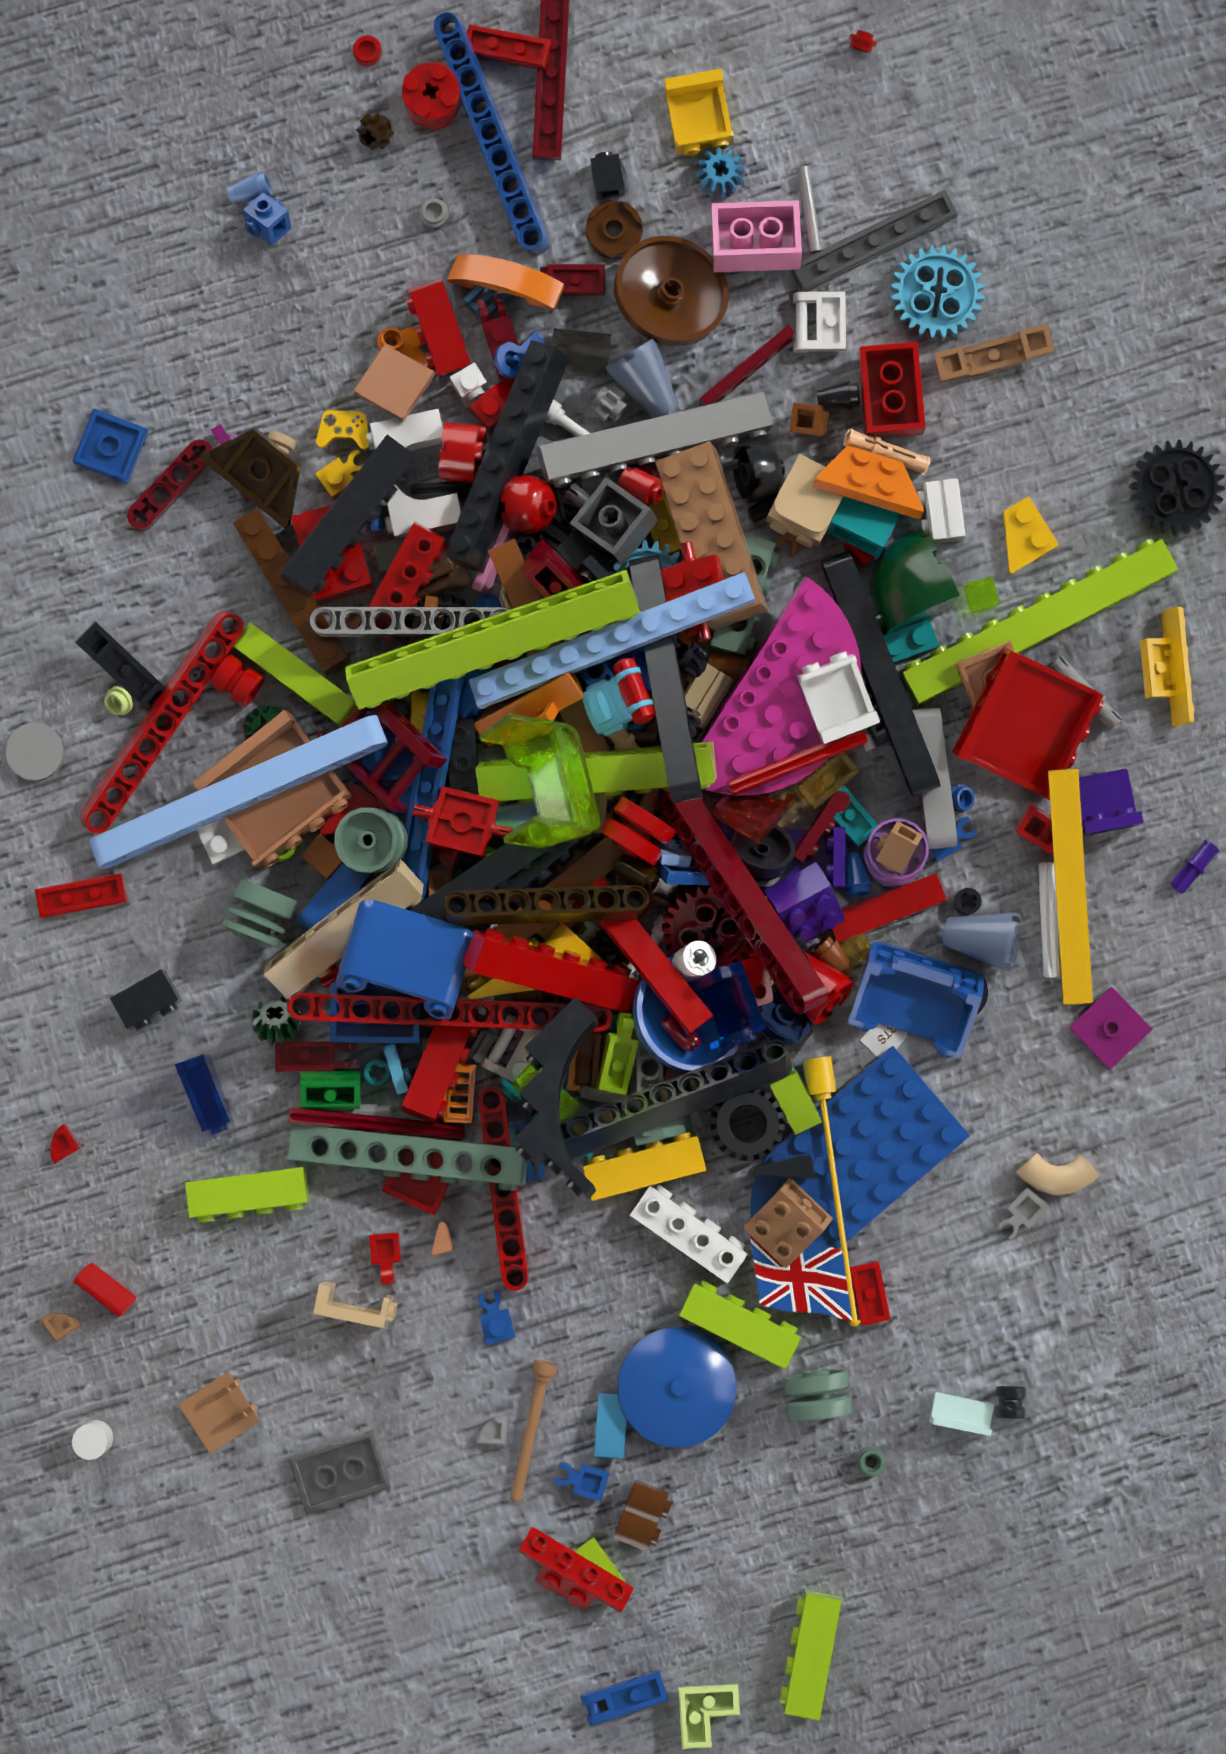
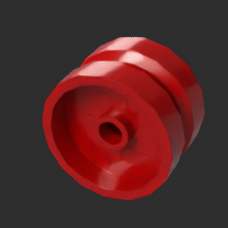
[599,796,676,866]

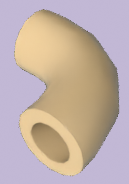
[1016,1153,1099,1196]

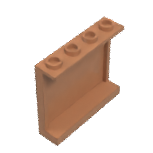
[193,710,353,869]

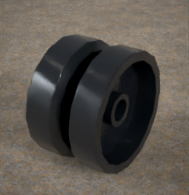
[730,820,796,896]

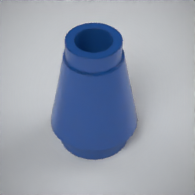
[843,852,872,898]

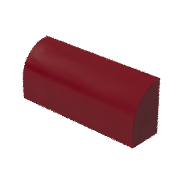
[523,539,619,635]

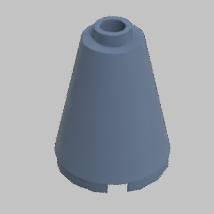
[605,338,678,418]
[938,913,1022,971]

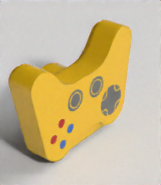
[316,410,370,451]

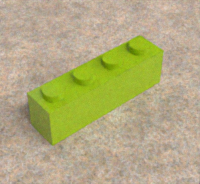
[185,1167,310,1223]
[679,1280,802,1369]
[779,1590,842,1721]

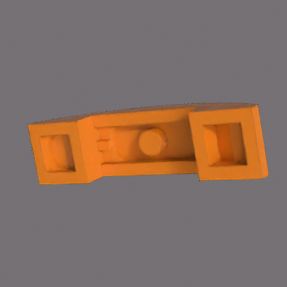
[447,254,565,311]

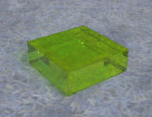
[963,577,1000,613]

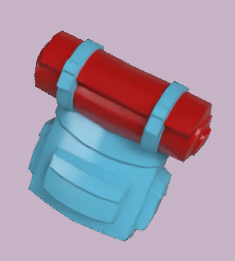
[582,658,656,736]

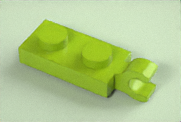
[595,1012,639,1096]

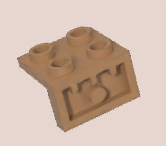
[744,1177,833,1268]

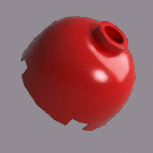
[501,475,556,534]

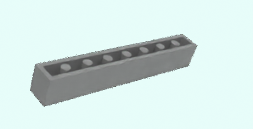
[537,391,773,488]

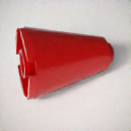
[805,952,855,1025]

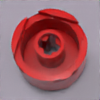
[402,62,462,130]
[439,422,487,484]

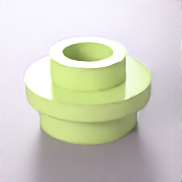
[104,686,133,715]

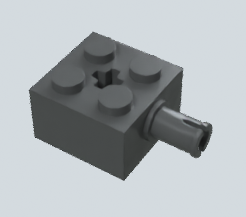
[564,477,658,566]

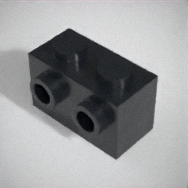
[110,969,182,1032]

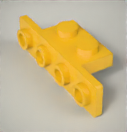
[1140,607,1194,726]

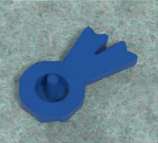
[493,330,545,379]

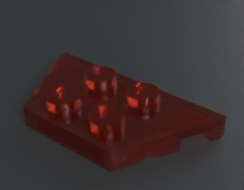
[713,793,796,843]

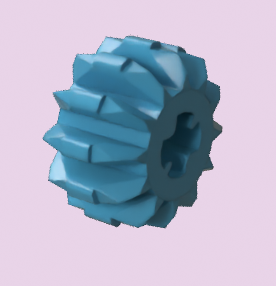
[696,147,745,198]

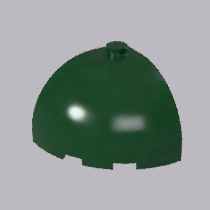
[870,528,960,635]

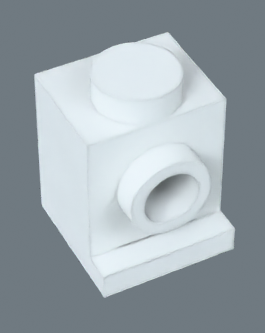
[450,362,489,409]

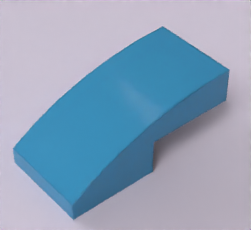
[594,1393,627,1460]

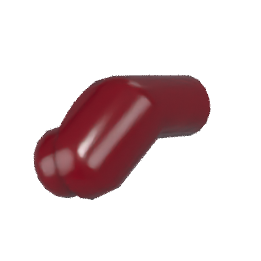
[660,1014,701,1052]

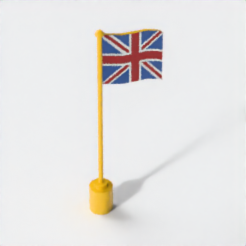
[750,1056,860,1327]

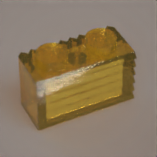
[793,752,860,809]

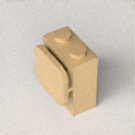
[766,454,844,548]

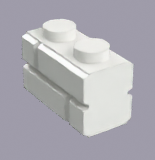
[917,478,966,544]

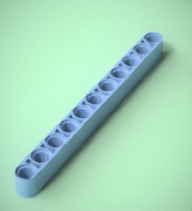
[88,715,388,869]

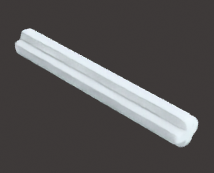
[1038,862,1060,978]

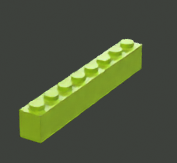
[476,742,717,805]

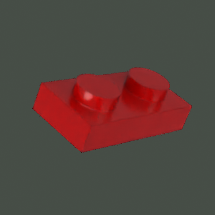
[850,1261,891,1326]

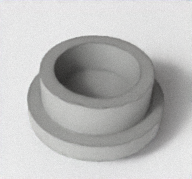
[420,199,449,228]

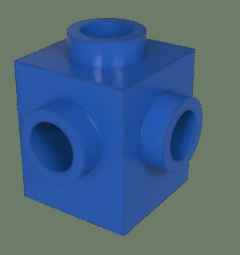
[243,192,291,246]

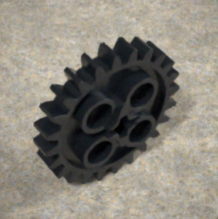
[1129,439,1225,535]

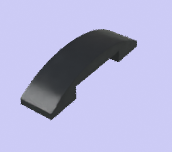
[75,621,180,722]

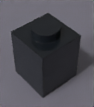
[590,152,625,200]

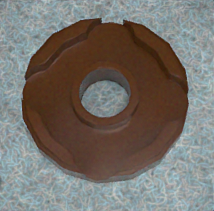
[585,200,643,259]

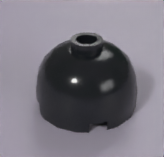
[733,443,785,503]

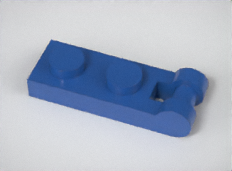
[580,1669,669,1725]

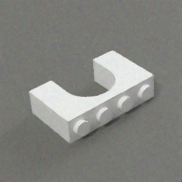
[367,409,461,539]

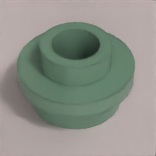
[856,1446,886,1477]

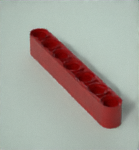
[478,1087,529,1291]

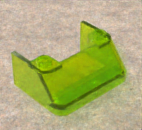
[480,713,600,848]

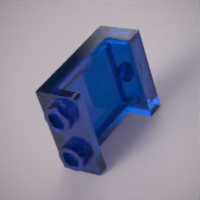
[688,961,766,1052]

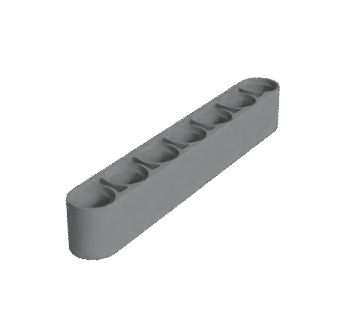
[310,607,508,637]

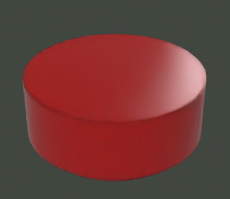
[353,35,382,66]

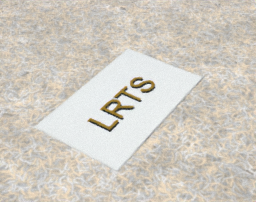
[860,1023,908,1058]

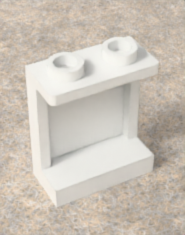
[796,651,880,744]

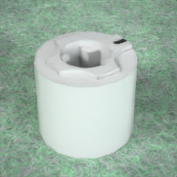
[672,941,716,982]
[72,1420,113,1460]

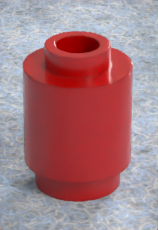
[618,468,664,506]

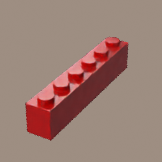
[463,929,640,1013]

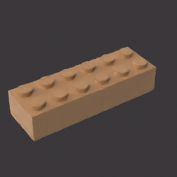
[655,441,768,631]

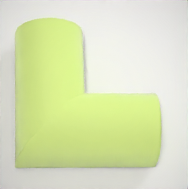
[678,1684,740,1749]

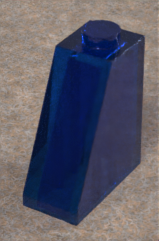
[175,1054,234,1135]

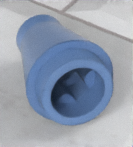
[227,172,272,204]

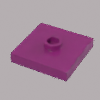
[1068,987,1153,1070]

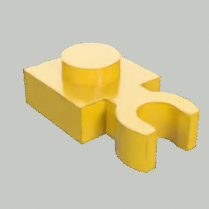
[315,450,364,499]

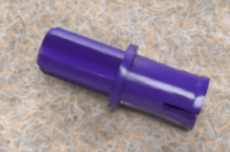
[1170,840,1220,894]

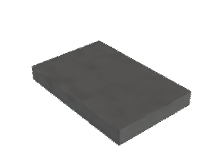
[288,1429,392,1515]

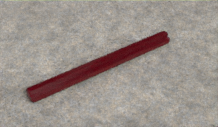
[288,1107,465,1141]

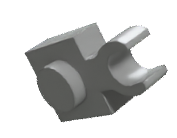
[998,1186,1050,1239]

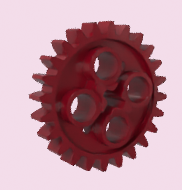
[661,885,751,966]

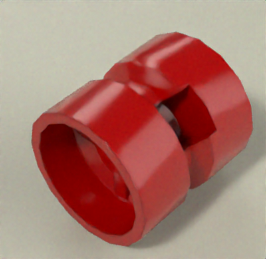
[210,654,265,708]

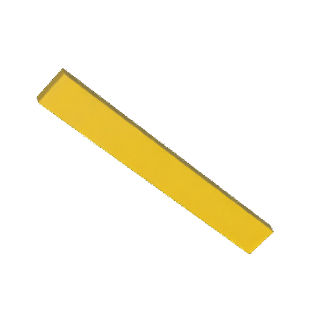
[1048,769,1093,1005]

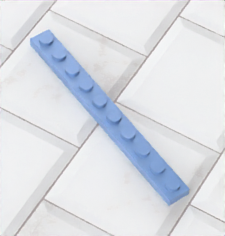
[469,572,756,709]

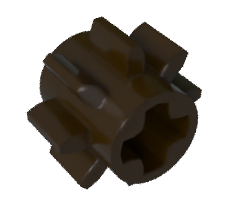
[356,112,394,150]

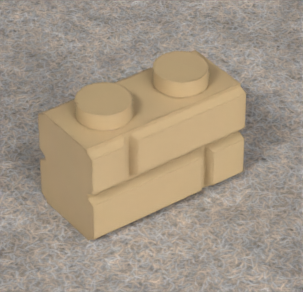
[684,664,733,732]

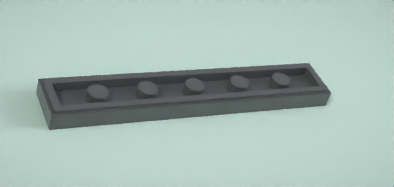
[791,190,958,292]

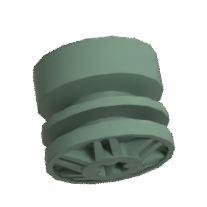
[221,878,297,948]

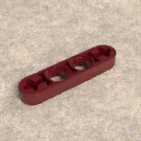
[127,439,212,531]

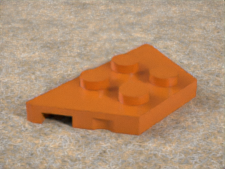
[813,445,924,520]

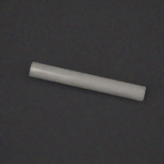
[797,166,822,254]

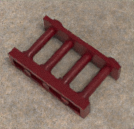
[316,700,447,814]

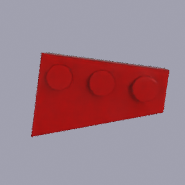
[405,278,471,376]

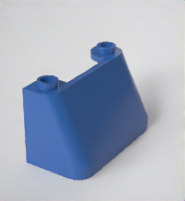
[334,899,473,1020]
[847,942,984,1059]

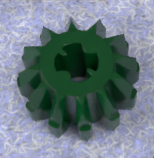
[252,996,302,1047]

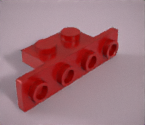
[519,1527,634,1612]

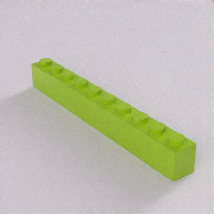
[900,539,1179,707]
[345,570,641,709]

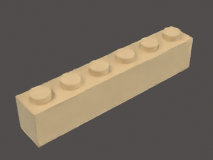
[264,859,424,999]

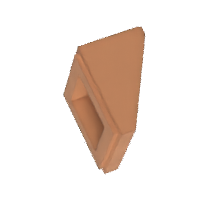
[431,1221,454,1256]

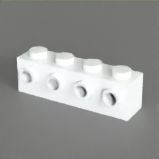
[630,1184,748,1283]

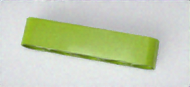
[233,622,357,727]

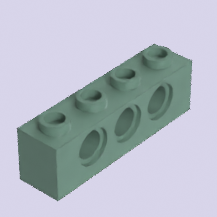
[710,534,779,656]

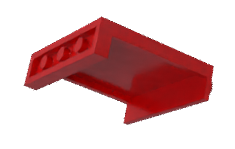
[952,646,1104,800]

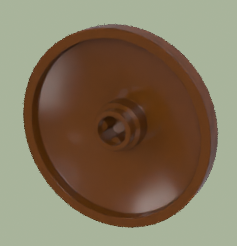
[614,236,729,346]

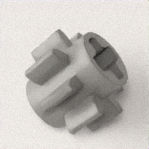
[592,386,628,423]

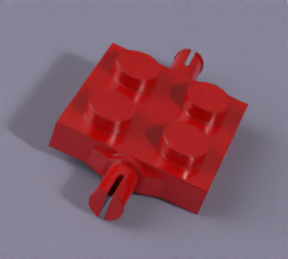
[660,541,730,642]
[412,786,513,859]

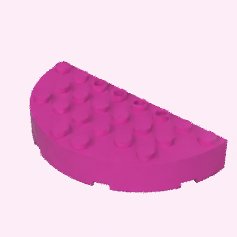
[698,577,861,796]

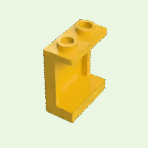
[664,69,734,156]

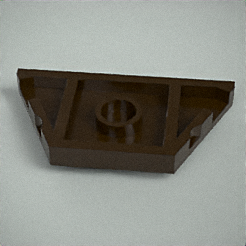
[199,428,301,529]

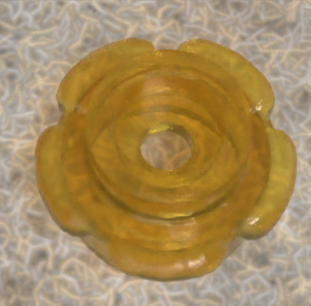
[842,934,871,962]

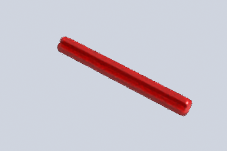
[727,729,868,796]

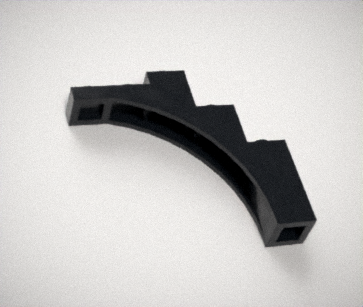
[514,998,599,1200]

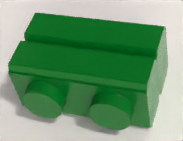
[300,1071,360,1109]

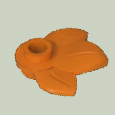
[376,328,428,367]

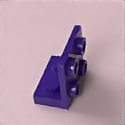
[1079,769,1144,837]
[785,827,846,889]

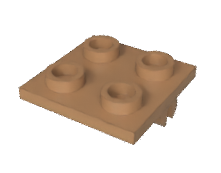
[178,1371,260,1454]

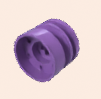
[863,818,929,887]

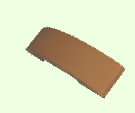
[934,323,1055,382]

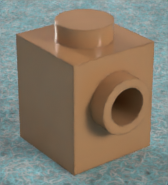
[876,821,923,874]

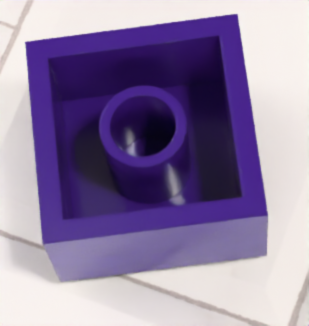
[764,862,845,942]

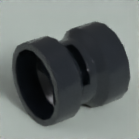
[995,1386,1026,1419]

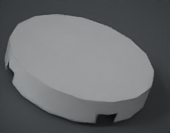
[5,722,65,781]

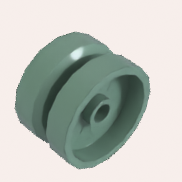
[334,808,408,873]
[783,1369,853,1421]

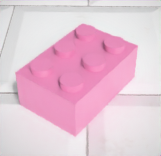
[711,200,802,273]

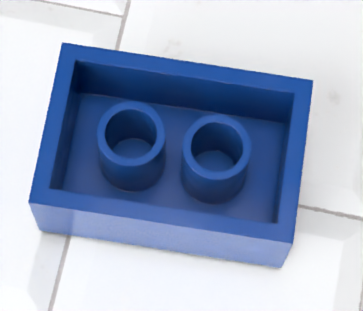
[330,982,422,1044]

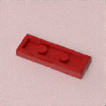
[462,24,552,71]
[35,873,128,919]

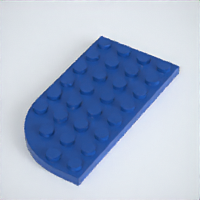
[750,1046,970,1249]

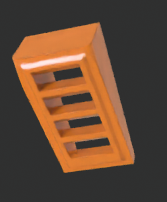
[443,1064,476,1123]

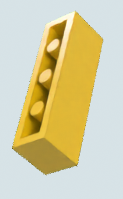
[583,1132,707,1201]

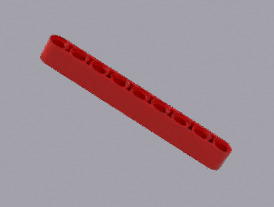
[80,611,244,834]

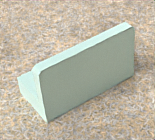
[929,1392,994,1436]

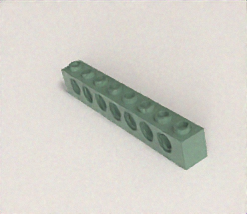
[288,1124,528,1190]

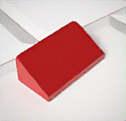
[73,1263,137,1317]

